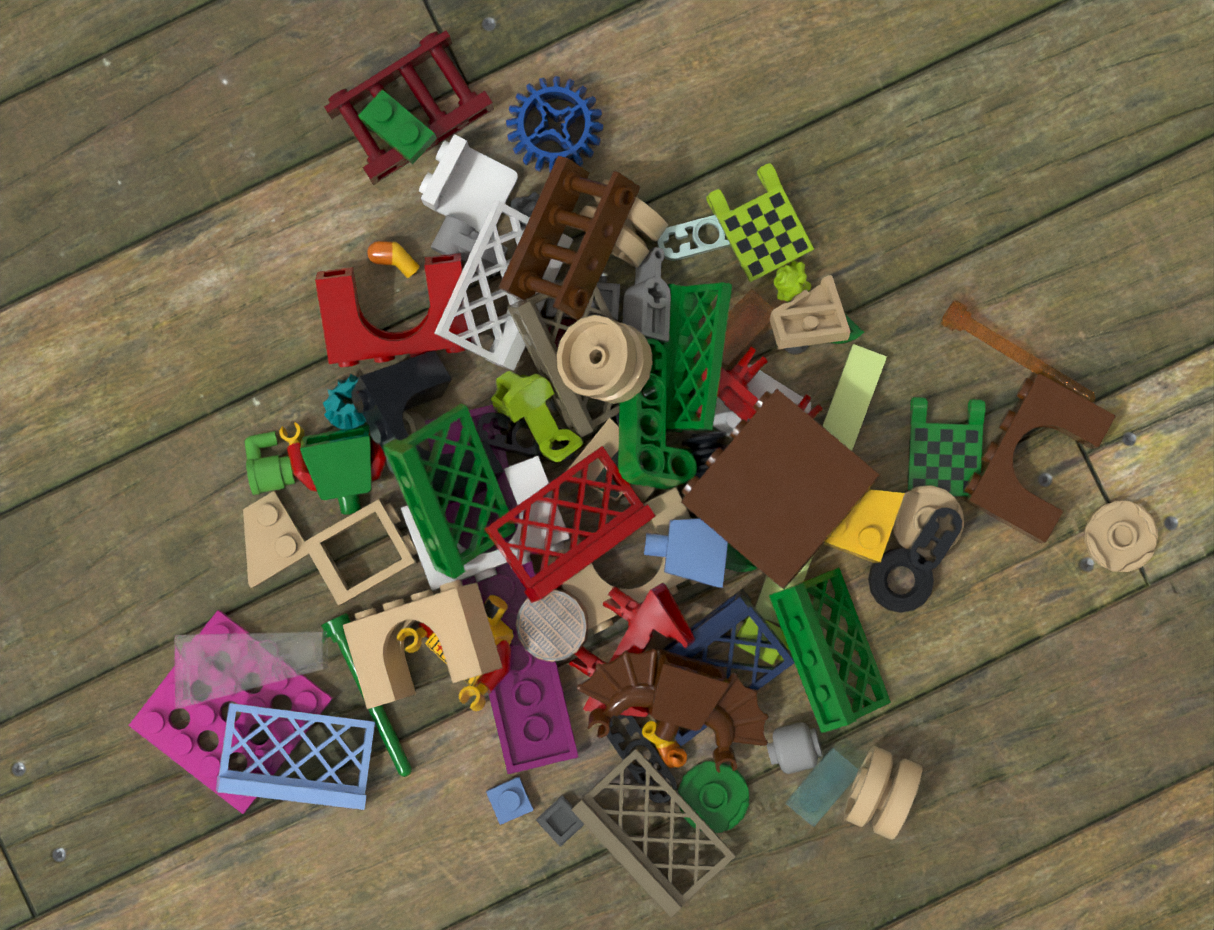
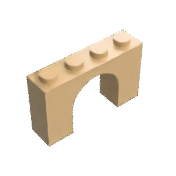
[549,488,698,634]
[342,579,502,709]

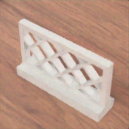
[435,200,573,371]

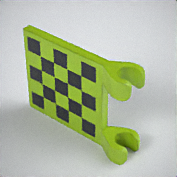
[706,163,814,282]

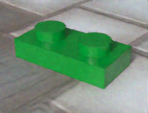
[358,89,437,164]

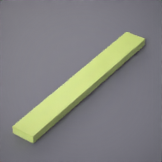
[755,344,887,624]

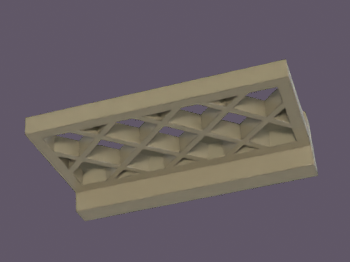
[507,278,645,438]
[571,748,736,918]

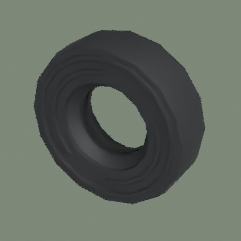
[868,548,934,613]

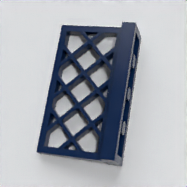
[662,588,794,746]

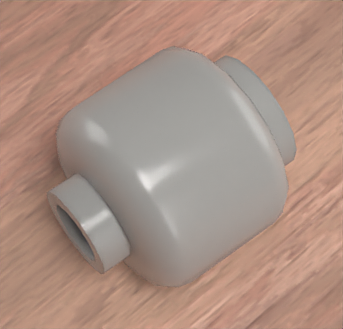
[767,722,823,774]

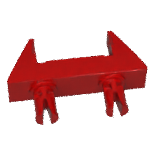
[696,347,823,421]
[569,583,695,717]

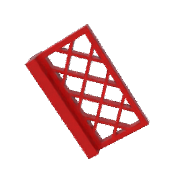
[485,446,656,603]

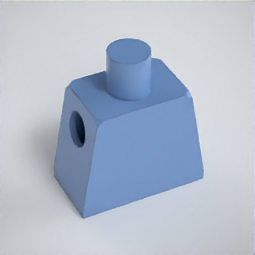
[644,519,728,588]

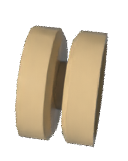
[579,179,668,267]
[557,315,652,404]
[843,746,922,840]

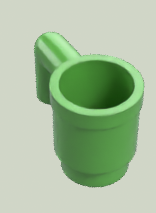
[245,431,296,495]

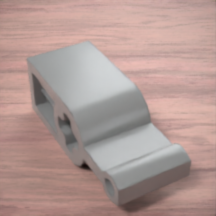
[623,247,671,344]

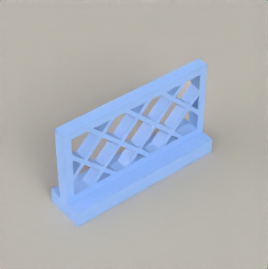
[216,703,375,810]

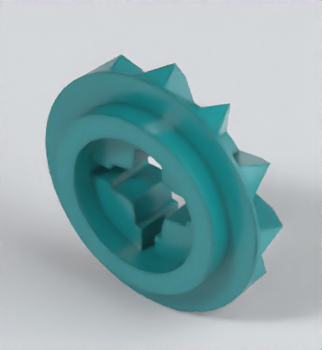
[322,374,366,430]

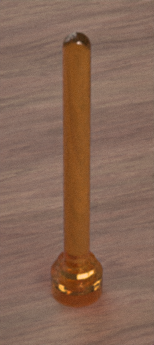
[940,299,1096,403]

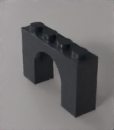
[351,350,504,505]

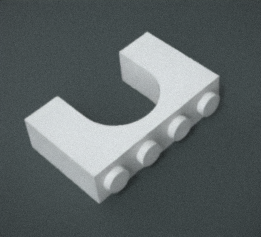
[401,456,570,591]

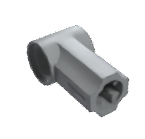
[431,215,508,277]

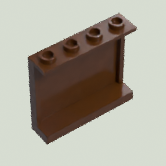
[681,389,881,589]

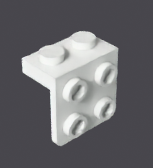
[419,134,518,233]

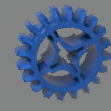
[506,76,603,172]

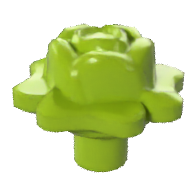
[774,260,811,302]

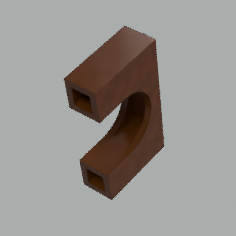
[964,373,1116,543]

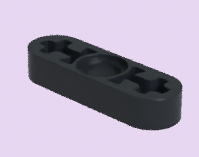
[474,412,576,463]
[607,715,677,803]

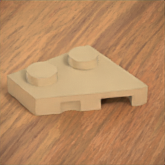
[769,275,850,349]
[243,491,310,589]

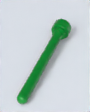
[321,613,412,777]

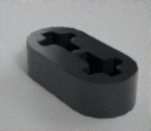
[908,508,962,571]

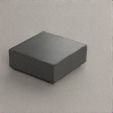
[536,794,585,847]

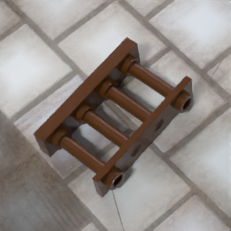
[498,156,641,320]

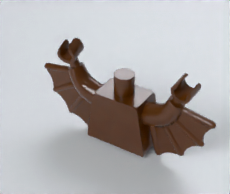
[576,648,769,773]

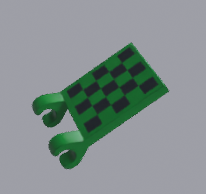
[907,397,985,497]

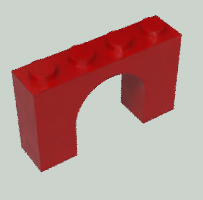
[315,253,472,367]

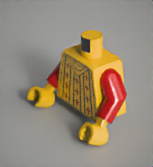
[397,595,513,711]

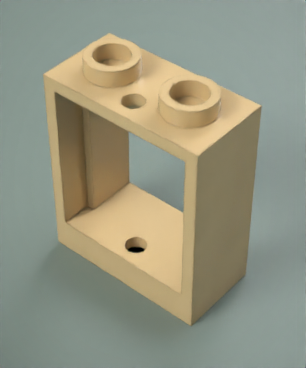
[303,499,417,606]

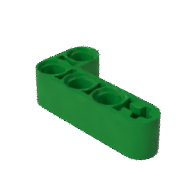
[618,338,697,489]

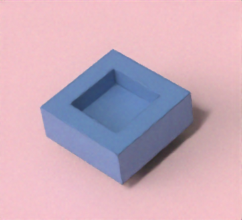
[486,776,534,825]

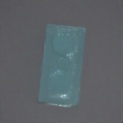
[785,747,858,827]

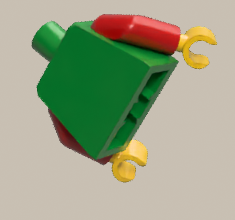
[279,422,387,515]

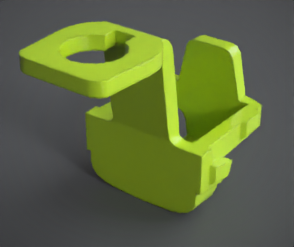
[491,371,583,462]

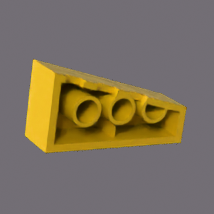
[823,489,905,563]

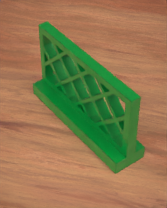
[662,282,732,433]
[383,404,516,579]
[769,567,891,733]

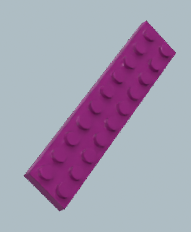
[425,405,579,774]

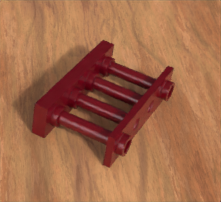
[324,30,494,185]

